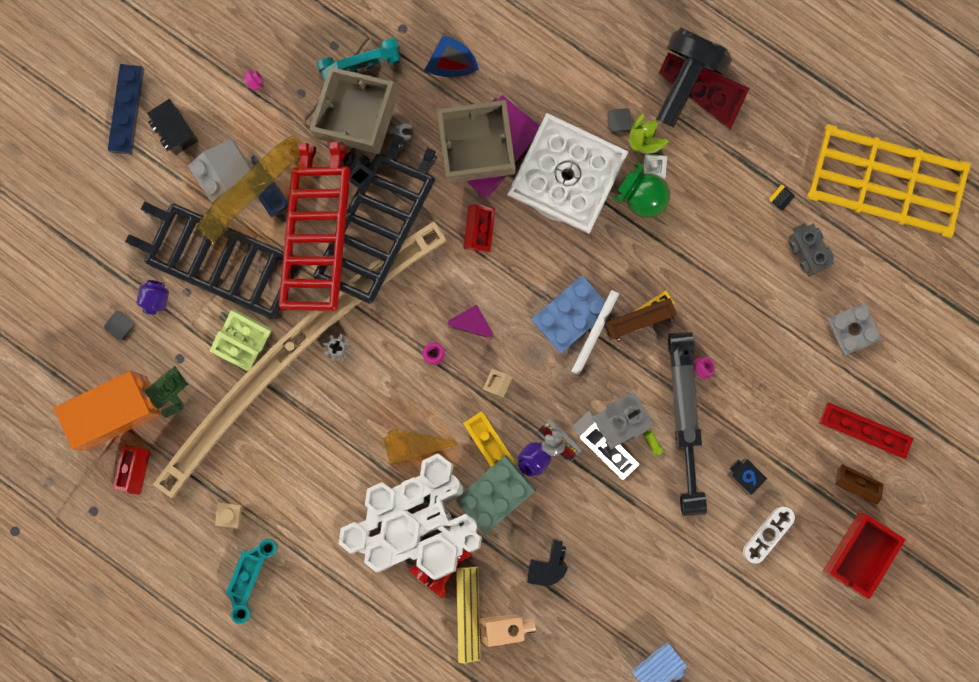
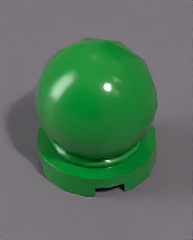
[612,161,670,218]

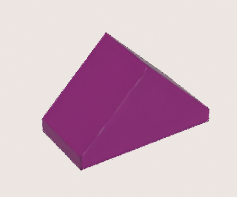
[447,305,493,339]

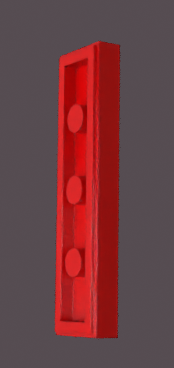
[819,402,914,459]

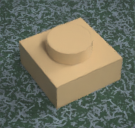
[483,369,512,398]
[215,502,242,528]

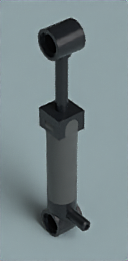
[668,332,707,516]

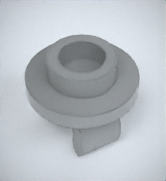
[542,430,565,456]

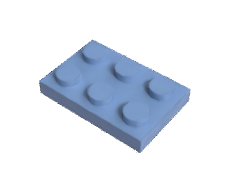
[531,275,605,354]

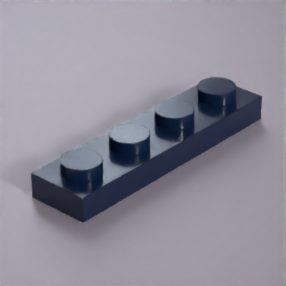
[107,64,144,155]

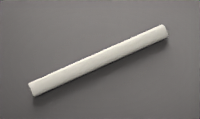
[572,290,620,375]

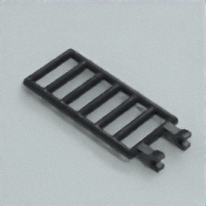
[313,134,438,304]
[125,201,300,319]

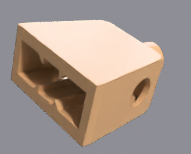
[480,614,536,647]

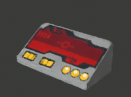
[537,419,582,462]

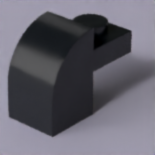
[527,539,568,586]

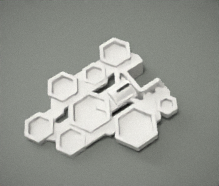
[338,454,482,580]

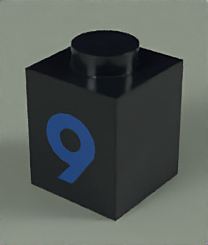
[727,459,767,495]

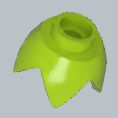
[629,113,669,154]

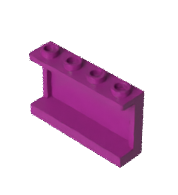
[465,95,540,201]

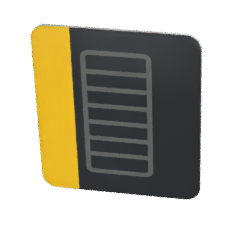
[769,185,795,210]

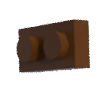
[835,464,884,505]

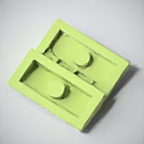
[210,309,273,372]

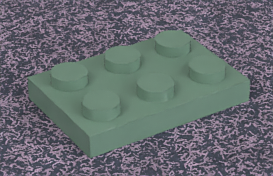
[455,455,537,535]

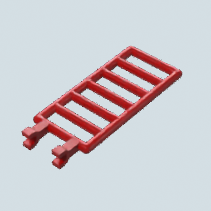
[279,142,350,311]

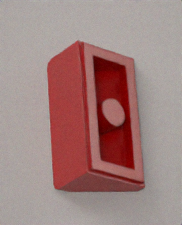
[463,204,495,252]
[113,445,150,495]

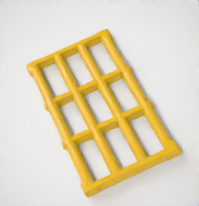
[807,124,971,238]

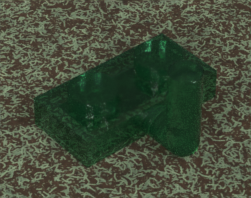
[144,366,188,418]

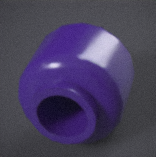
[136,280,169,315]
[517,442,552,477]

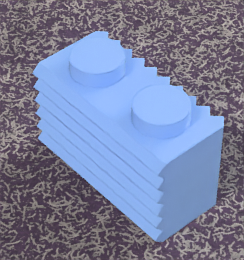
[631,642,687,682]

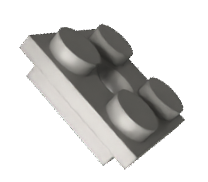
[827,303,882,356]

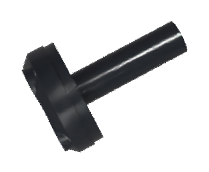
[656,27,732,128]

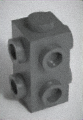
[788,223,834,277]

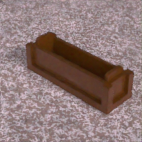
[605,298,677,342]

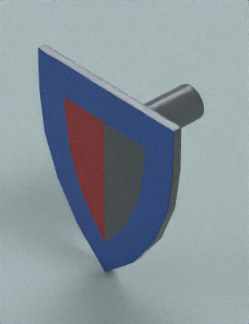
[424,34,479,77]

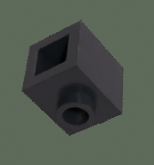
[343,148,376,189]

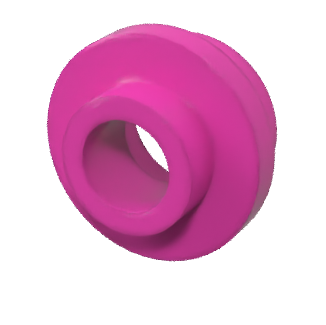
[243,69,264,91]
[422,342,445,365]
[694,357,715,379]

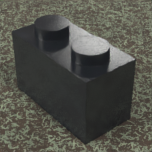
[147,99,198,155]

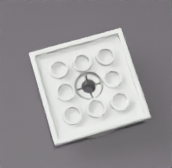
[507,113,628,234]

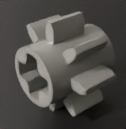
[323,334,352,362]

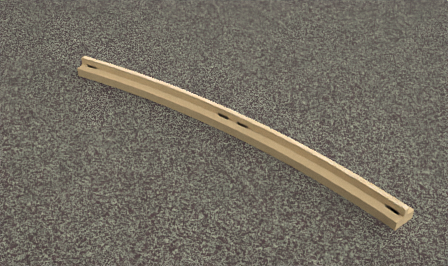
[153,221,447,498]

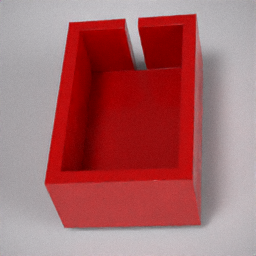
[822,513,906,599]

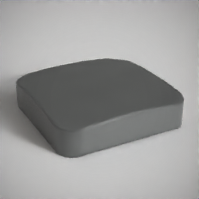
[607,108,632,133]
[104,311,134,340]

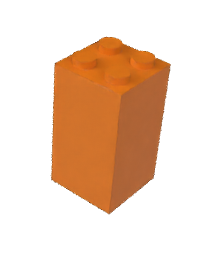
[53,371,161,451]

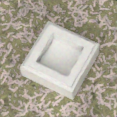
[643,154,667,180]

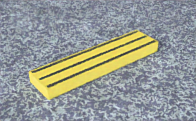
[456,566,480,663]

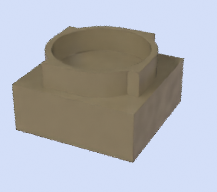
[309,67,400,154]
[437,100,515,183]

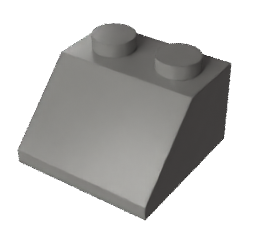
[187,139,257,203]

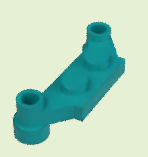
[316,38,401,82]
[225,539,278,624]

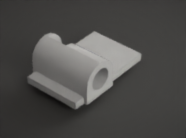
[592,393,653,449]

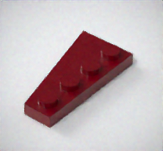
[658,52,750,130]

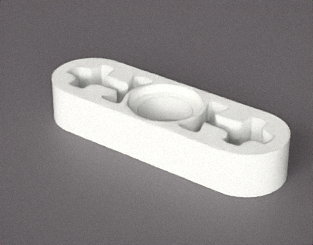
[743,507,795,563]

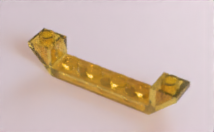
[196,135,302,243]

